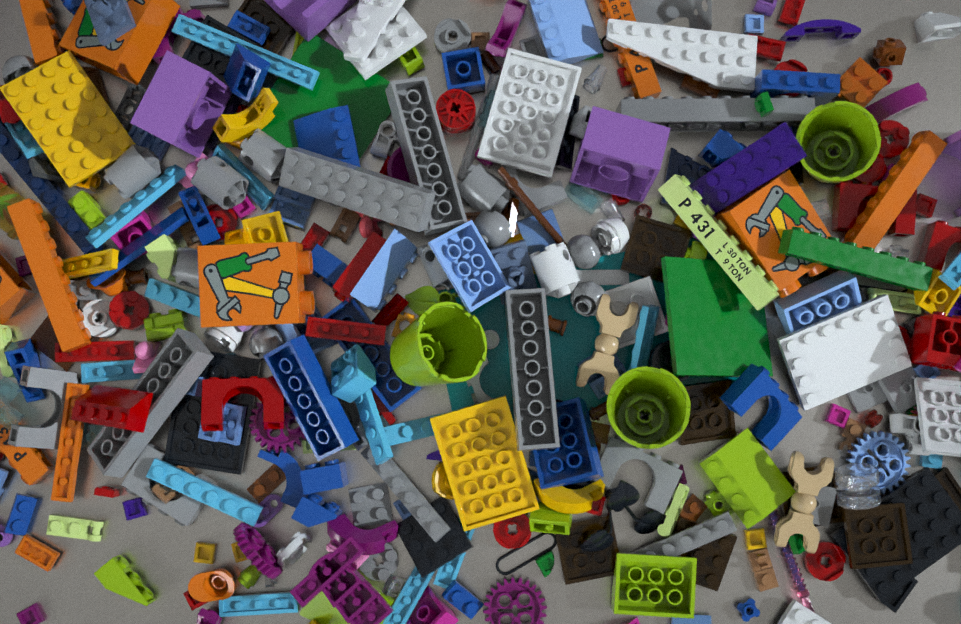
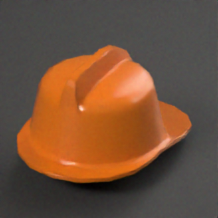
[86,268,129,296]
[188,568,235,602]

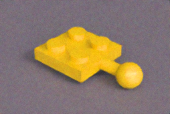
[241,211,288,244]

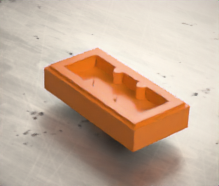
[14,534,60,572]

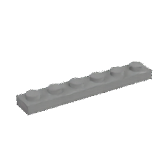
[361,445,451,542]
[631,511,737,556]

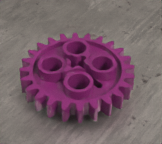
[249,397,307,453]
[233,522,283,579]
[483,576,547,624]

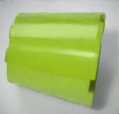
[796,101,881,184]
[390,302,487,387]
[607,366,691,449]

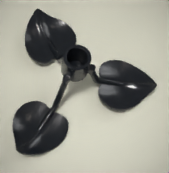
[579,480,665,552]

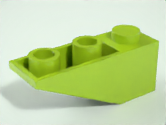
[94,555,155,606]

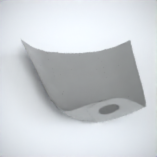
[630,0,712,63]

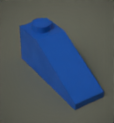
[178,186,221,246]
[4,338,47,403]

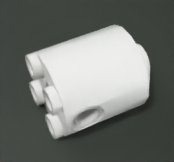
[529,242,580,298]

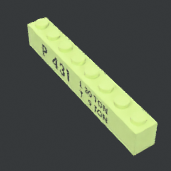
[658,174,779,311]

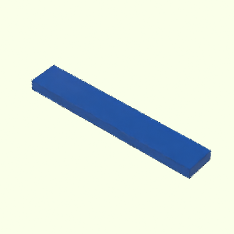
[89,207,189,287]

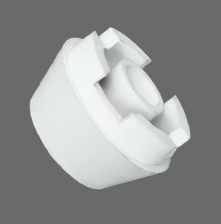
[591,217,629,255]
[203,326,243,353]

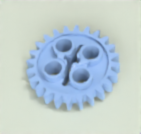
[845,430,911,494]

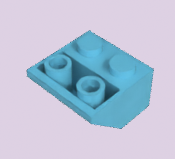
[331,344,376,403]

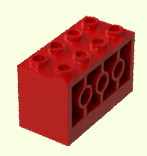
[910,311,961,372]

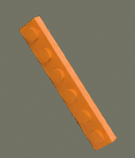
[51,383,90,502]

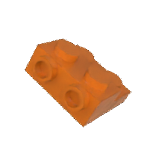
[837,57,888,108]

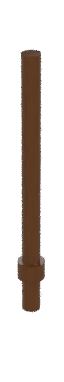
[496,166,567,246]

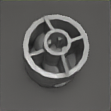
[238,128,286,184]
[103,144,161,199]
[191,156,249,210]
[457,164,510,213]
[417,237,454,291]
[171,247,199,288]

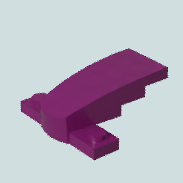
[290,536,394,624]

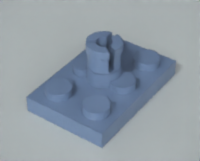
[84,0,136,46]
[489,239,537,305]

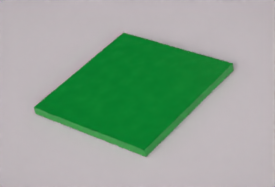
[262,35,391,161]
[661,256,773,377]

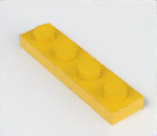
[62,248,119,279]

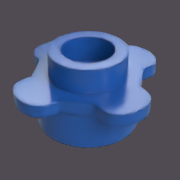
[737,598,760,622]

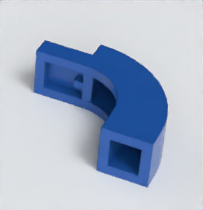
[257,448,305,508]

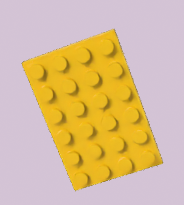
[0,50,136,188]
[430,395,540,532]

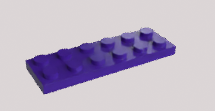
[688,122,807,216]

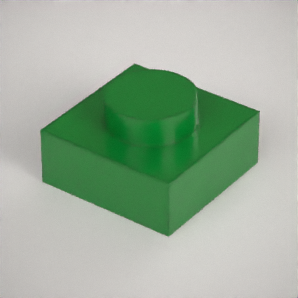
[755,91,774,118]
[788,533,806,555]

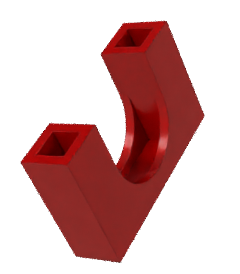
[831,180,917,238]
[917,220,961,271]
[201,376,284,431]

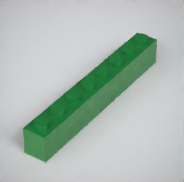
[778,227,933,291]

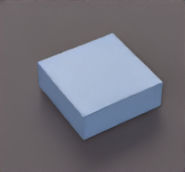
[743,14,764,35]

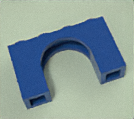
[749,69,840,106]
[720,363,802,451]

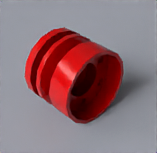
[436,89,476,137]

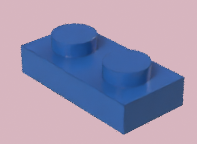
[227,10,271,46]
[4,493,38,536]
[441,579,484,619]

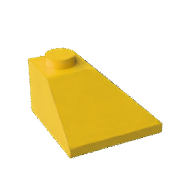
[914,269,961,316]

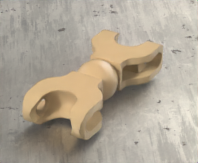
[576,294,639,395]
[774,451,834,554]

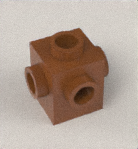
[873,38,907,67]

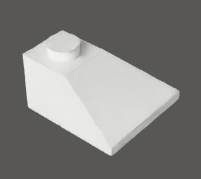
[914,11,961,43]

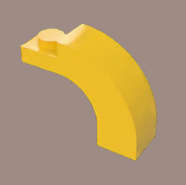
[212,88,278,142]
[533,478,605,514]

